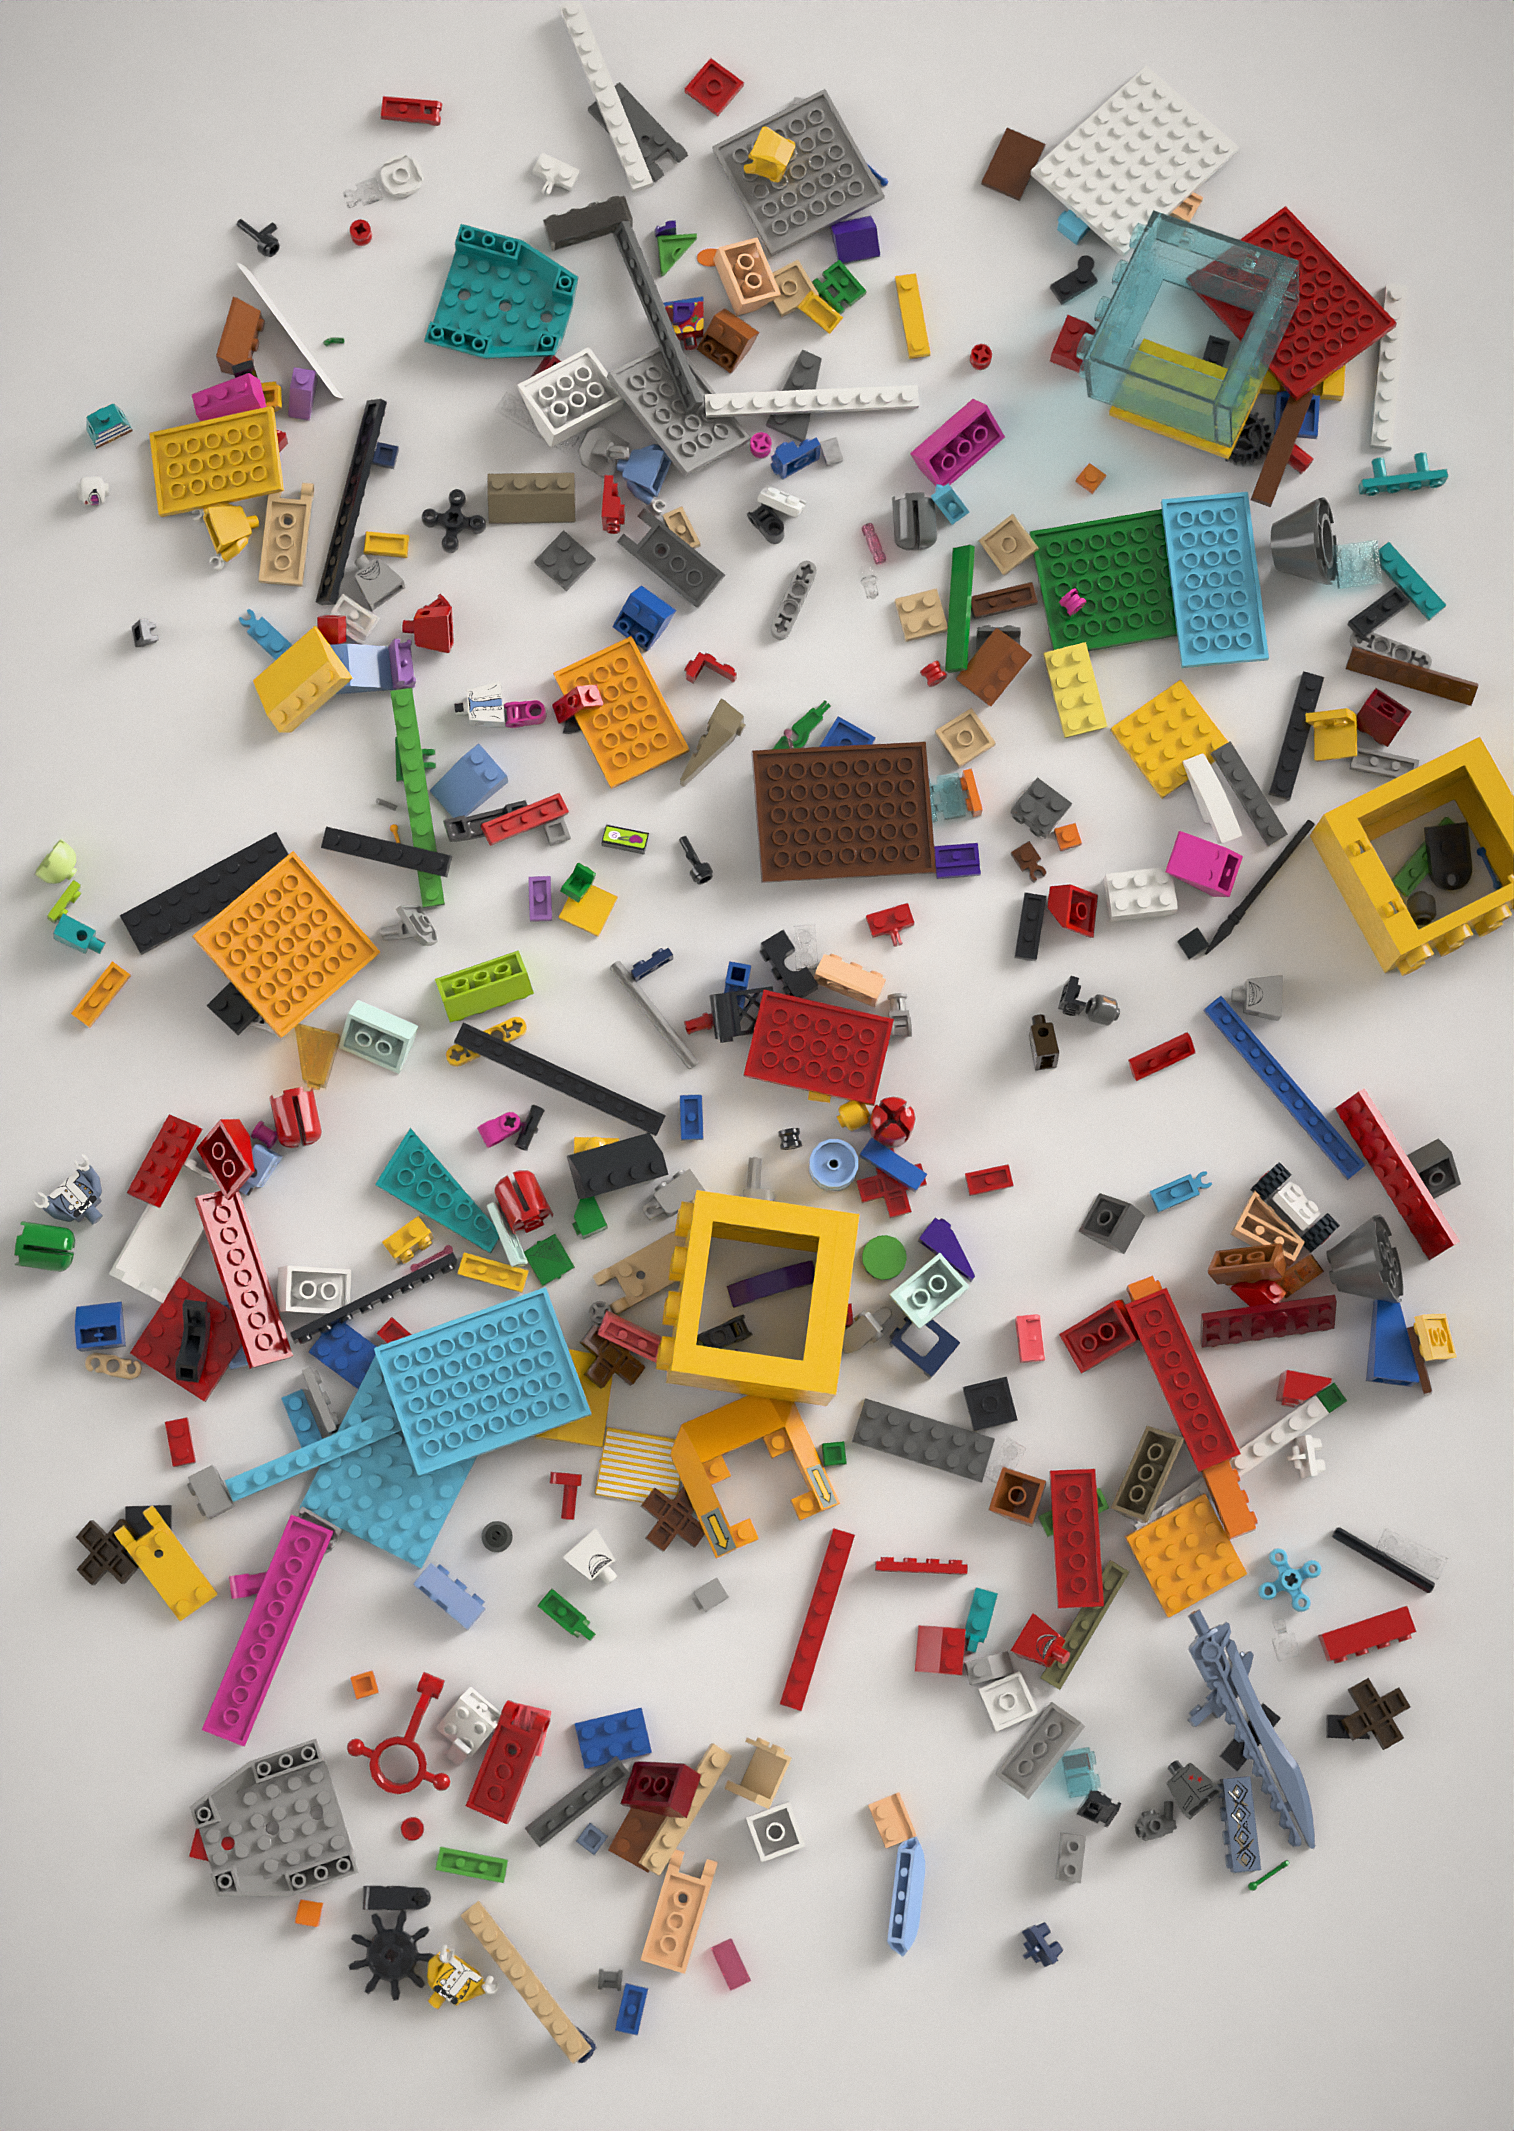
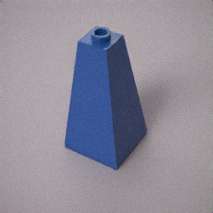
[1366,1300,1419,1387]

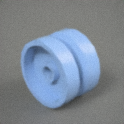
[809,1139,858,1192]

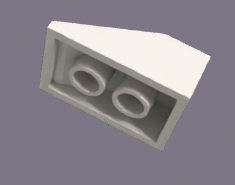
[276,1266,351,1314]

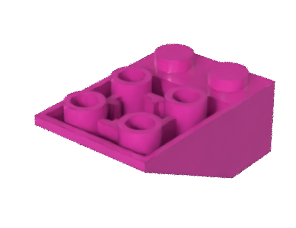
[1165,831,1243,897]

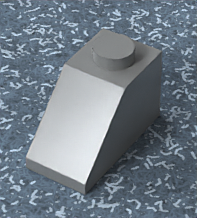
[964,1651,1014,1685]

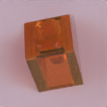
[1274,1254,1324,1298]

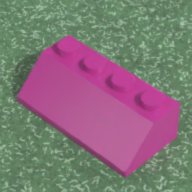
[910,399,1005,486]

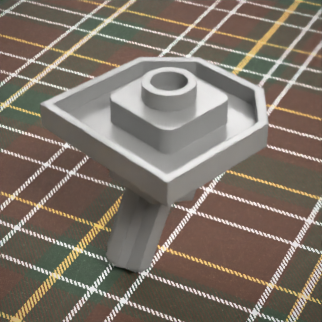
[577,427,630,478]
[380,905,438,946]

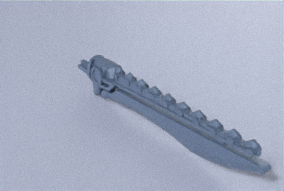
[1188,1609,1316,1849]

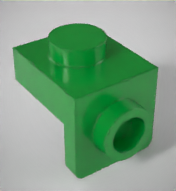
[560,863,596,903]

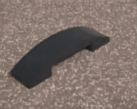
[443,800,527,842]

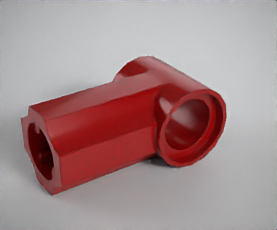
[1288,444,1314,474]

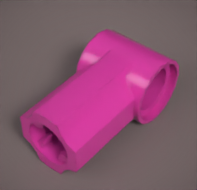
[229,1572,267,1599]

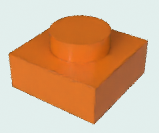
[1076,463,1106,494]
[1054,823,1082,851]
[350,1670,379,1699]

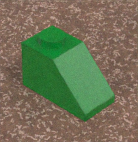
[572,1196,608,1239]

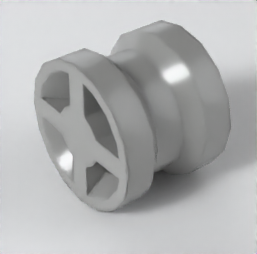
[589,1301,611,1325]

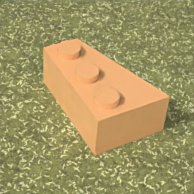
[1231,1191,1305,1266]

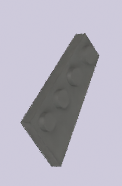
[766,349,822,442]

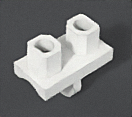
[1287,1435,1325,1478]

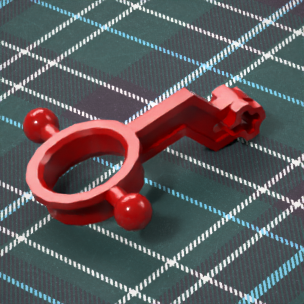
[347,1672,451,1795]

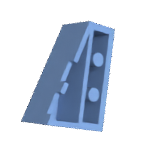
[413,1563,486,1630]

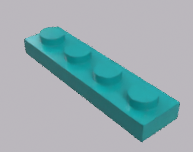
[1371,542,1446,621]

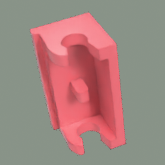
[1015,1314,1045,1363]

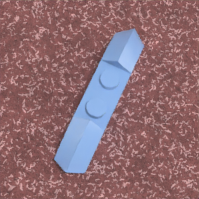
[887,1837,925,1956]

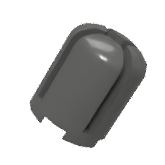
[892,492,937,550]

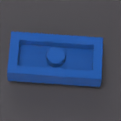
[680,1095,703,1141]
[615,1983,648,2036]

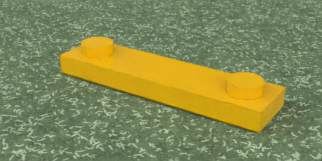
[895,273,931,359]

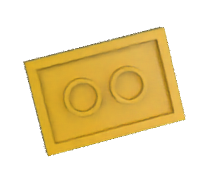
[1414,1314,1456,1361]

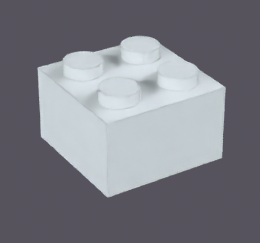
[745,1802,805,1862]

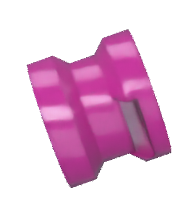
[750,432,772,458]
[1059,588,1087,616]

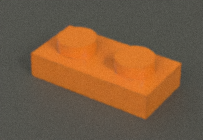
[959,768,983,817]

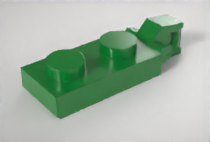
[537,1588,596,1641]

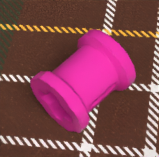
[250,1121,278,1149]

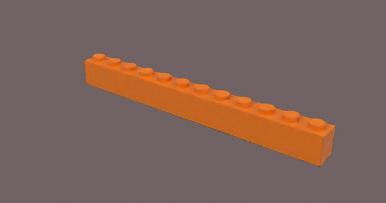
[1126,1276,1258,1540]

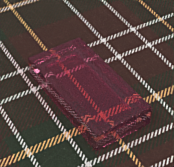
[711,1938,751,1991]

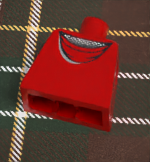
[1011,1613,1070,1668]

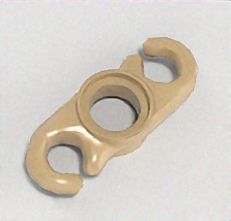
[85,1353,142,1379]

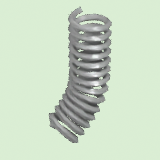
[376,798,398,811]

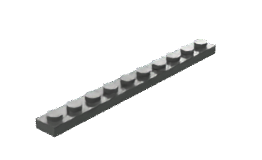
[613,221,703,415]

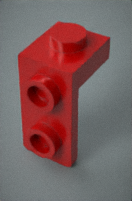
[684,652,737,684]
[552,685,604,724]

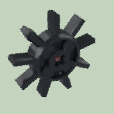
[348,1910,435,2001]

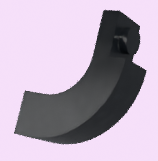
[175,1299,210,1383]

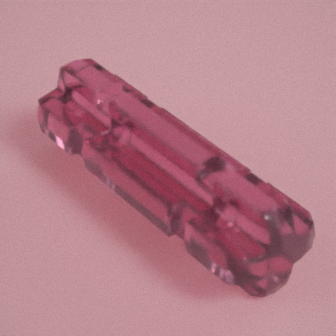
[862,523,886,565]

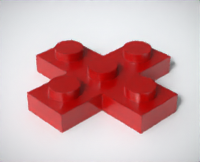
[856,1148,927,1219]

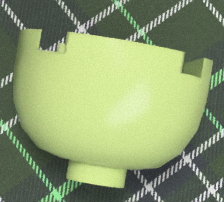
[35,839,77,884]

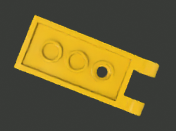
[114,1505,218,1622]

